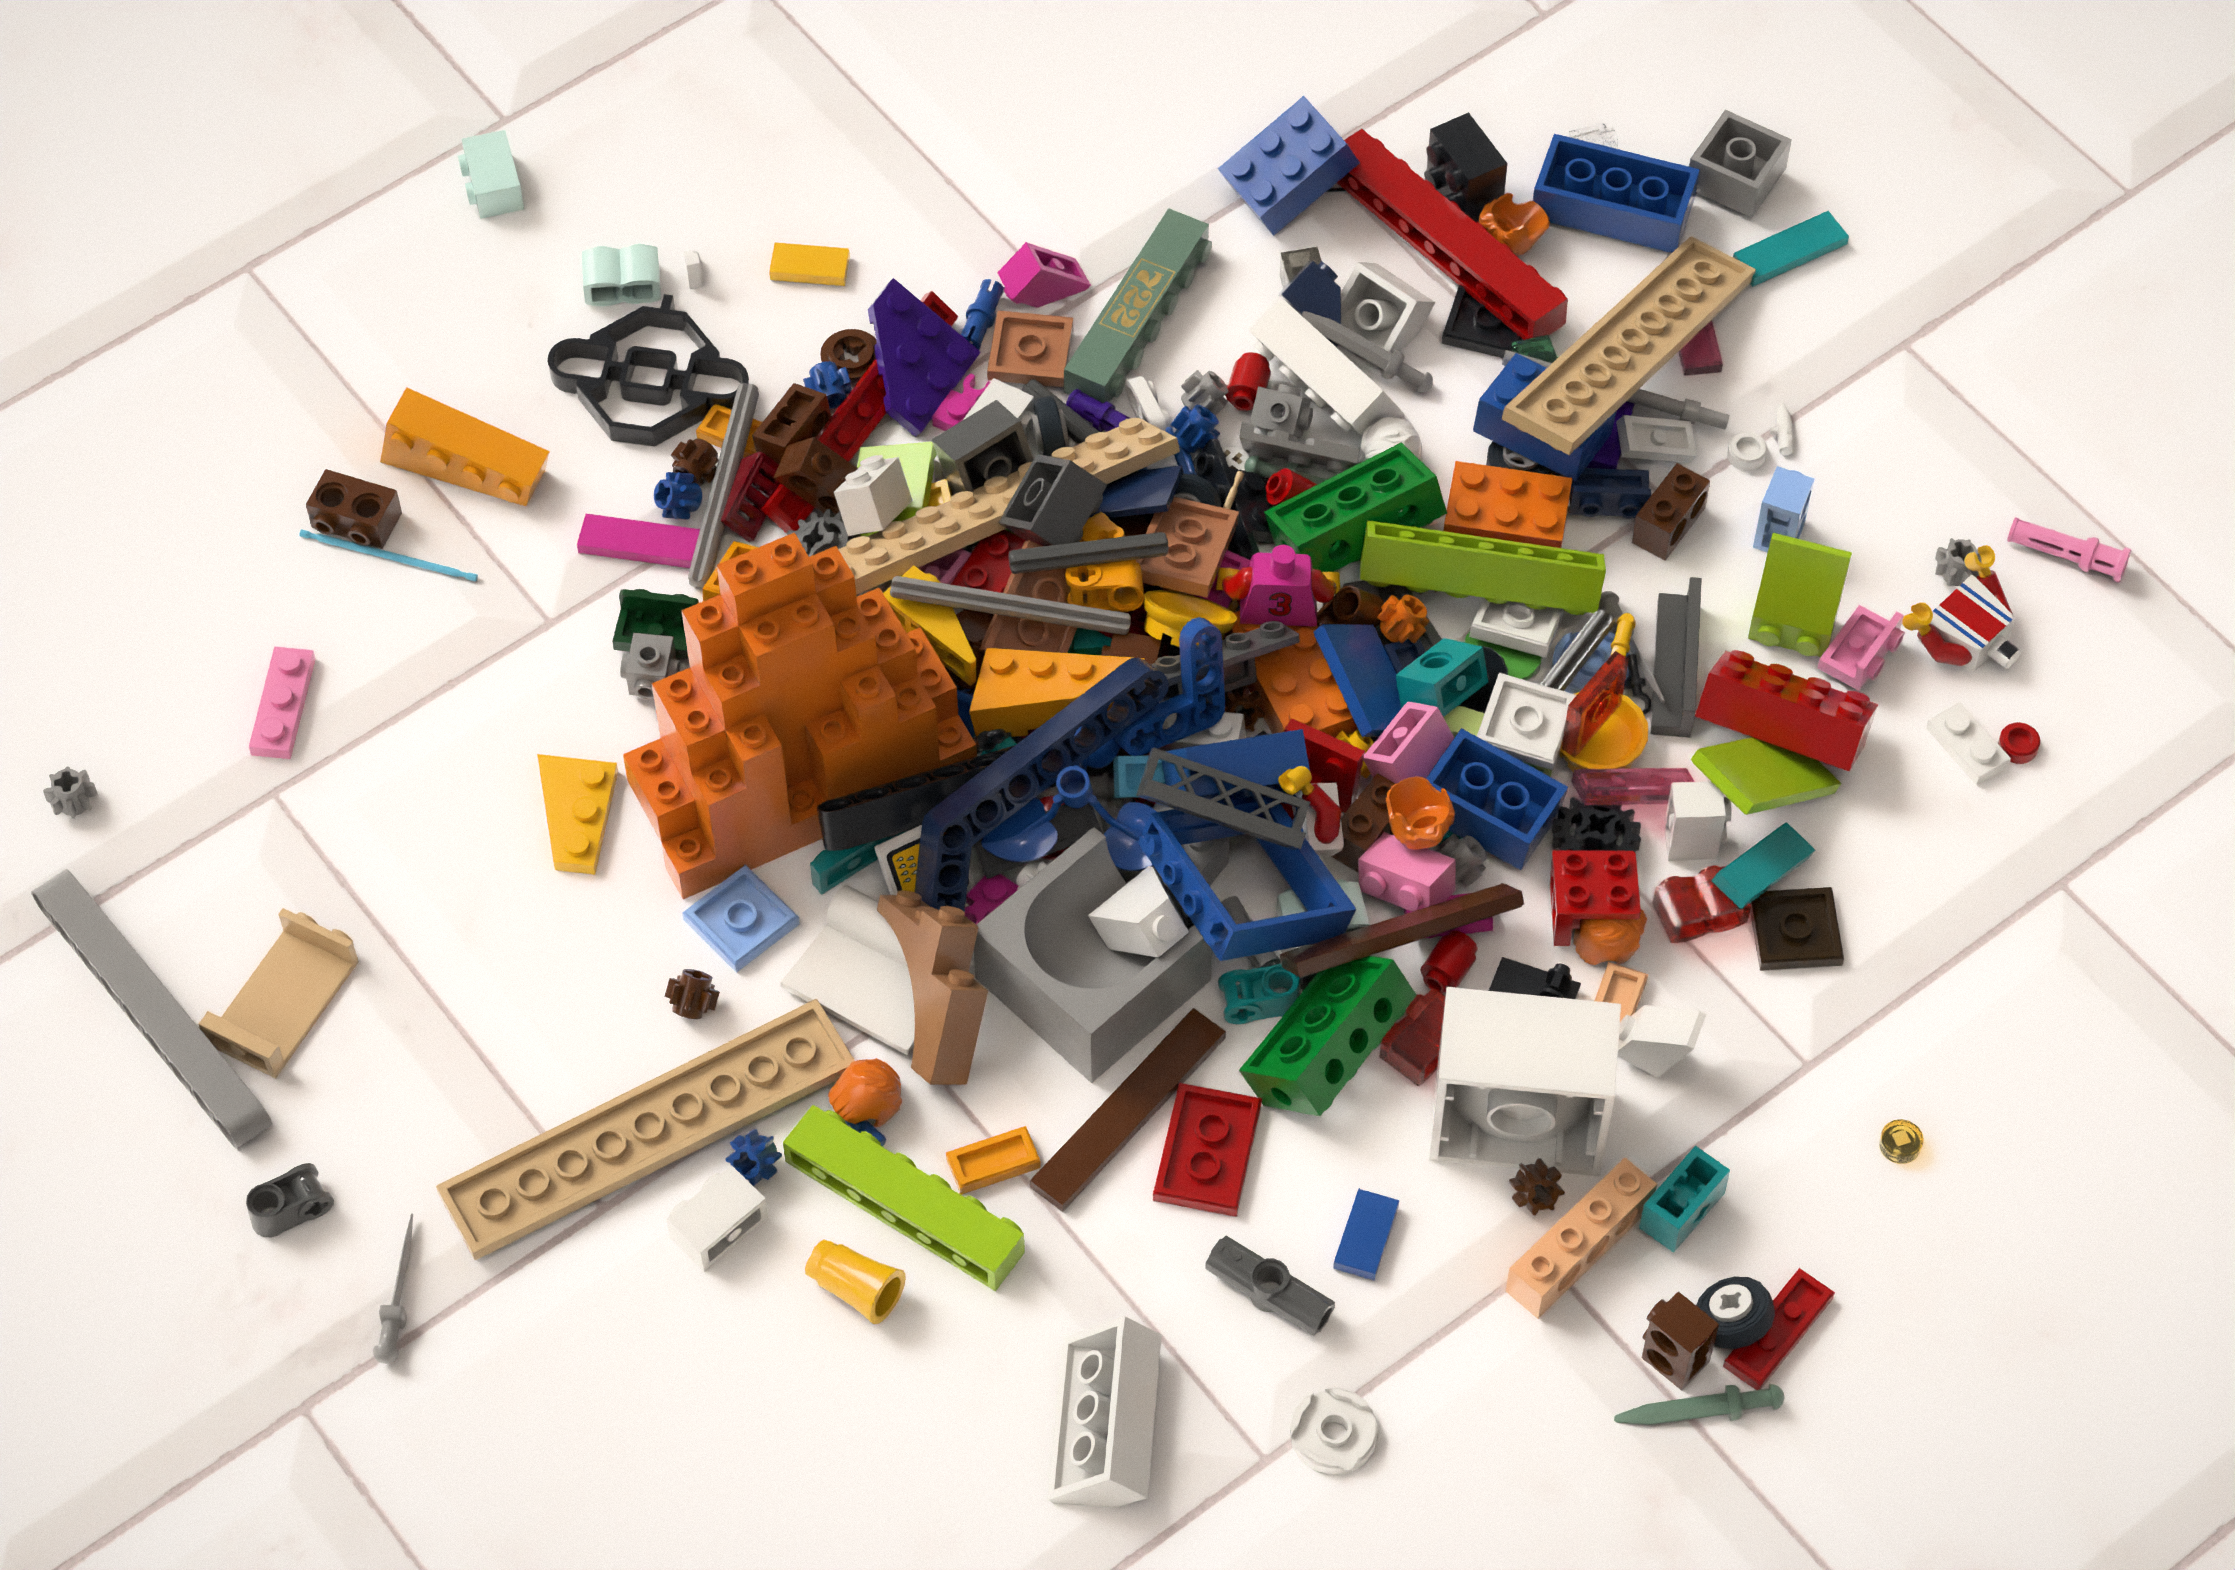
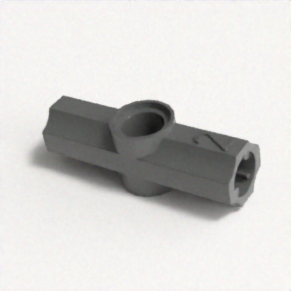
[1205,1235,1335,1336]

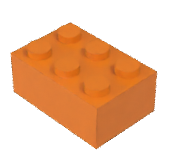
[1443,461,1572,548]

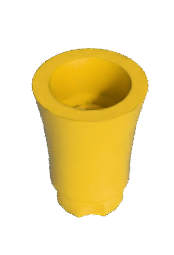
[805,1239,906,1324]

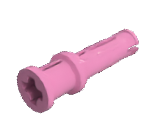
[2007,517,2131,583]

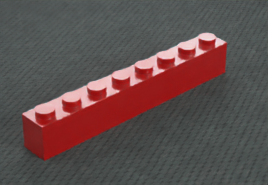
[1337,129,1568,347]

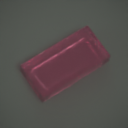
[1678,320,1723,376]

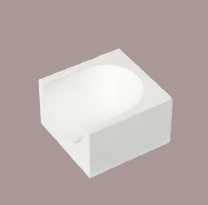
[1429,987,1621,1177]

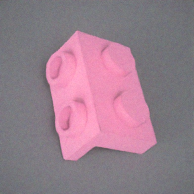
[1817,605,1905,691]

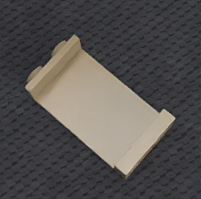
[198,908,359,1079]

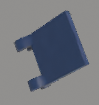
[1088,465,1184,519]

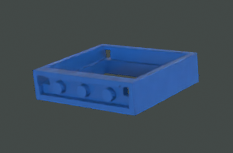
[1138,795,1356,961]

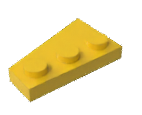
[537,754,618,875]

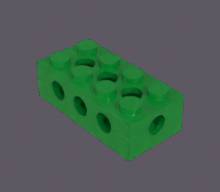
[1264,442,1447,572]
[1239,956,1417,1117]

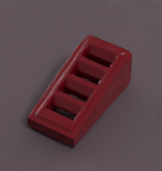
[721,452,781,542]

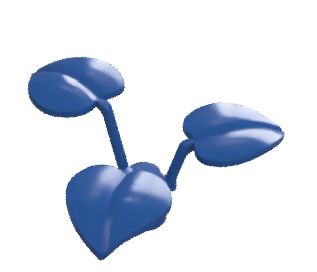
[981,726,1157,871]

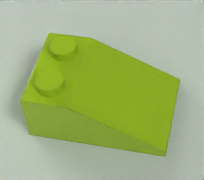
[1748,533,1852,657]

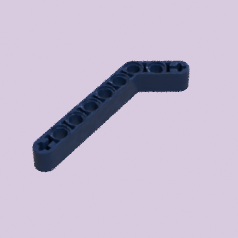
[915,658,1169,912]

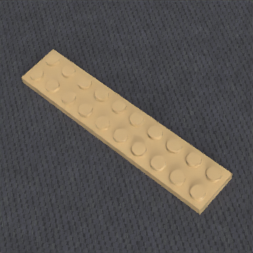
[1502,236,1756,455]
[839,418,1180,595]
[436,998,855,1260]

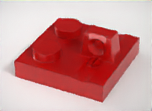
[1284,718,1365,813]

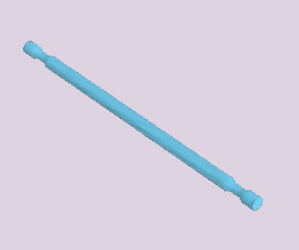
[299,529,478,582]

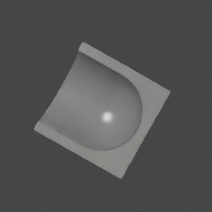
[974,827,1212,1083]

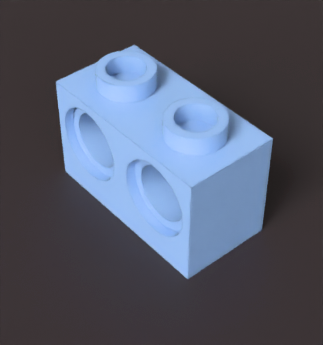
[1753,466,1815,553]

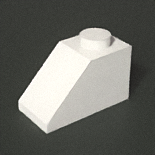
[1618,1005,1707,1078]

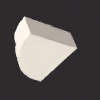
[684,250,704,289]

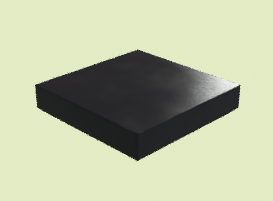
[1442,285,1523,358]

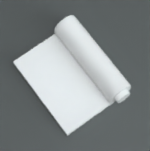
[780,885,975,1055]

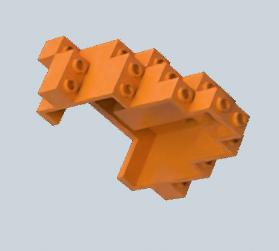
[623,532,977,899]

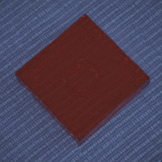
[1562,651,1629,758]

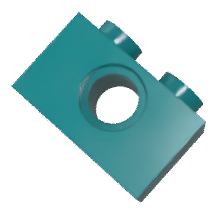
[1396,638,1488,717]

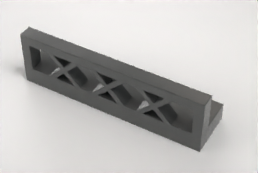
[1650,577,1702,738]
[1136,748,1310,850]

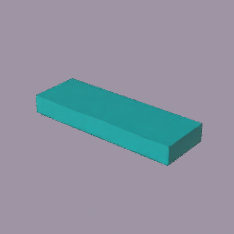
[1733,210,1849,287]
[1712,822,1816,910]

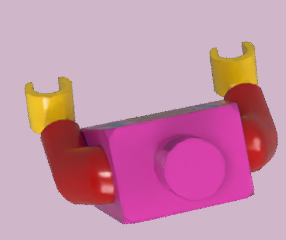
[1216,545,1340,626]

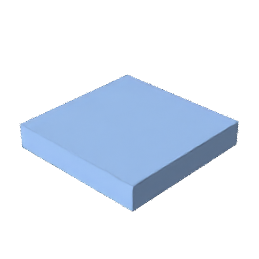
[682,865,800,973]

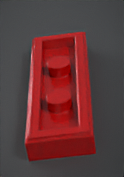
[1723,1268,1835,1390]

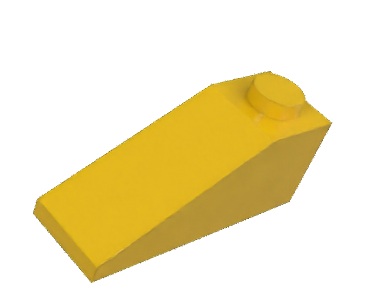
[883,565,976,686]

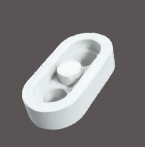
[1125,376,1173,431]

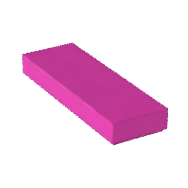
[577,513,700,568]

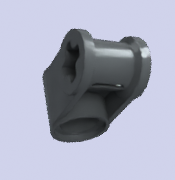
[246,1163,334,1238]

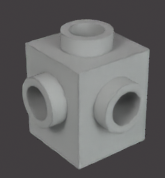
[1249,384,1313,438]
[620,633,680,699]

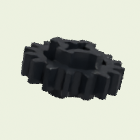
[1551,792,1641,852]

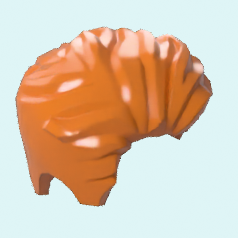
[1479,192,1550,256]
[1386,776,1455,850]
[1573,909,1647,965]
[828,1058,903,1127]

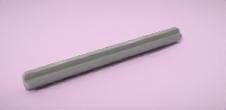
[688,383,759,588]
[890,576,1131,635]

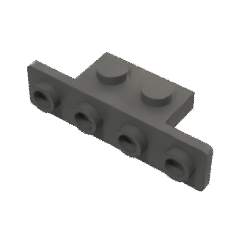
[1151,621,1300,695]

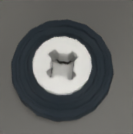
[1696,1276,1775,1349]

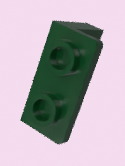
[612,589,699,660]

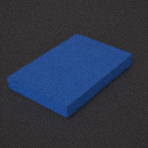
[1314,624,1401,737]

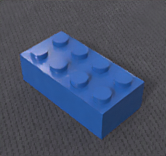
[1533,133,1700,253]

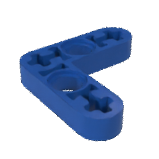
[1114,617,1225,756]

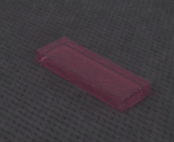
[1571,768,1695,805]

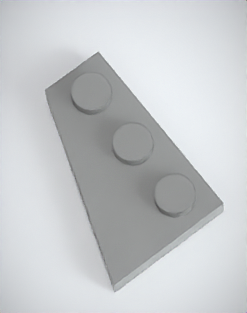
[1239,422,1361,474]

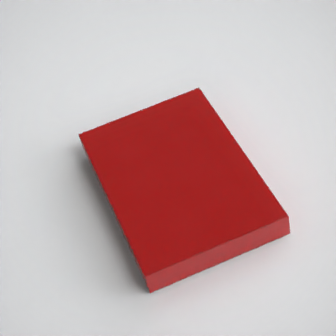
[1153,1083,1262,1217]

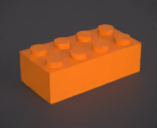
[1224,611,1358,737]

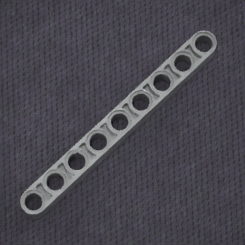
[31,869,273,1149]

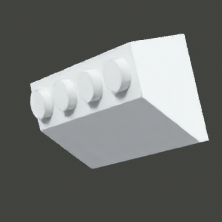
[1249,297,1405,436]
[1047,1316,1162,1508]

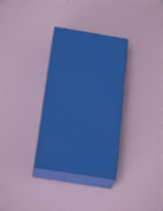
[1333,1188,1400,1281]

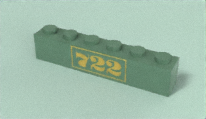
[1064,208,1212,403]

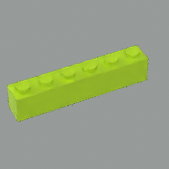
[1360,520,1606,615]
[783,1105,1025,1292]

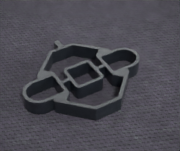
[547,294,749,447]

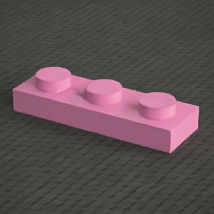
[249,646,316,759]

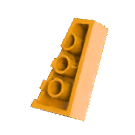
[380,387,550,506]
[969,648,1145,737]

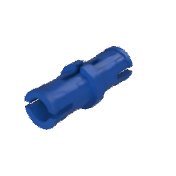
[961,279,1004,350]

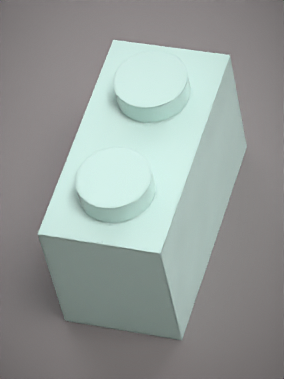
[457,130,524,219]

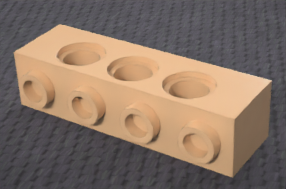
[1506,1157,1657,1319]

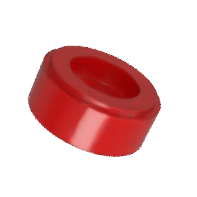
[1998,722,2041,764]

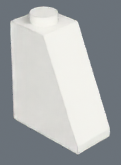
[1088,866,1189,957]

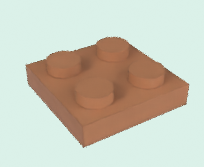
[987,310,1073,388]

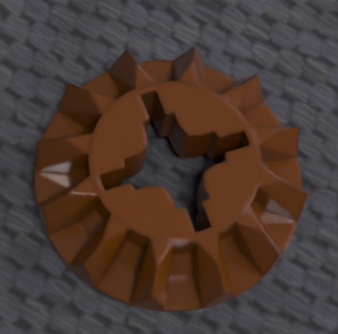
[820,329,877,383]

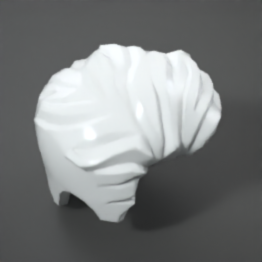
[1360,417,1423,461]

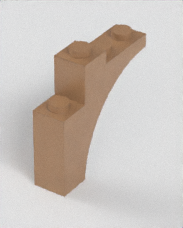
[877,890,988,1085]

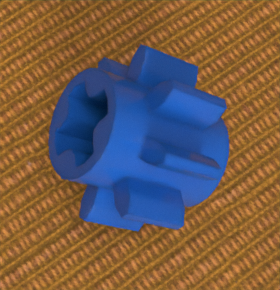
[803,361,852,409]
[1171,405,1220,453]
[653,472,702,520]
[725,1129,782,1186]

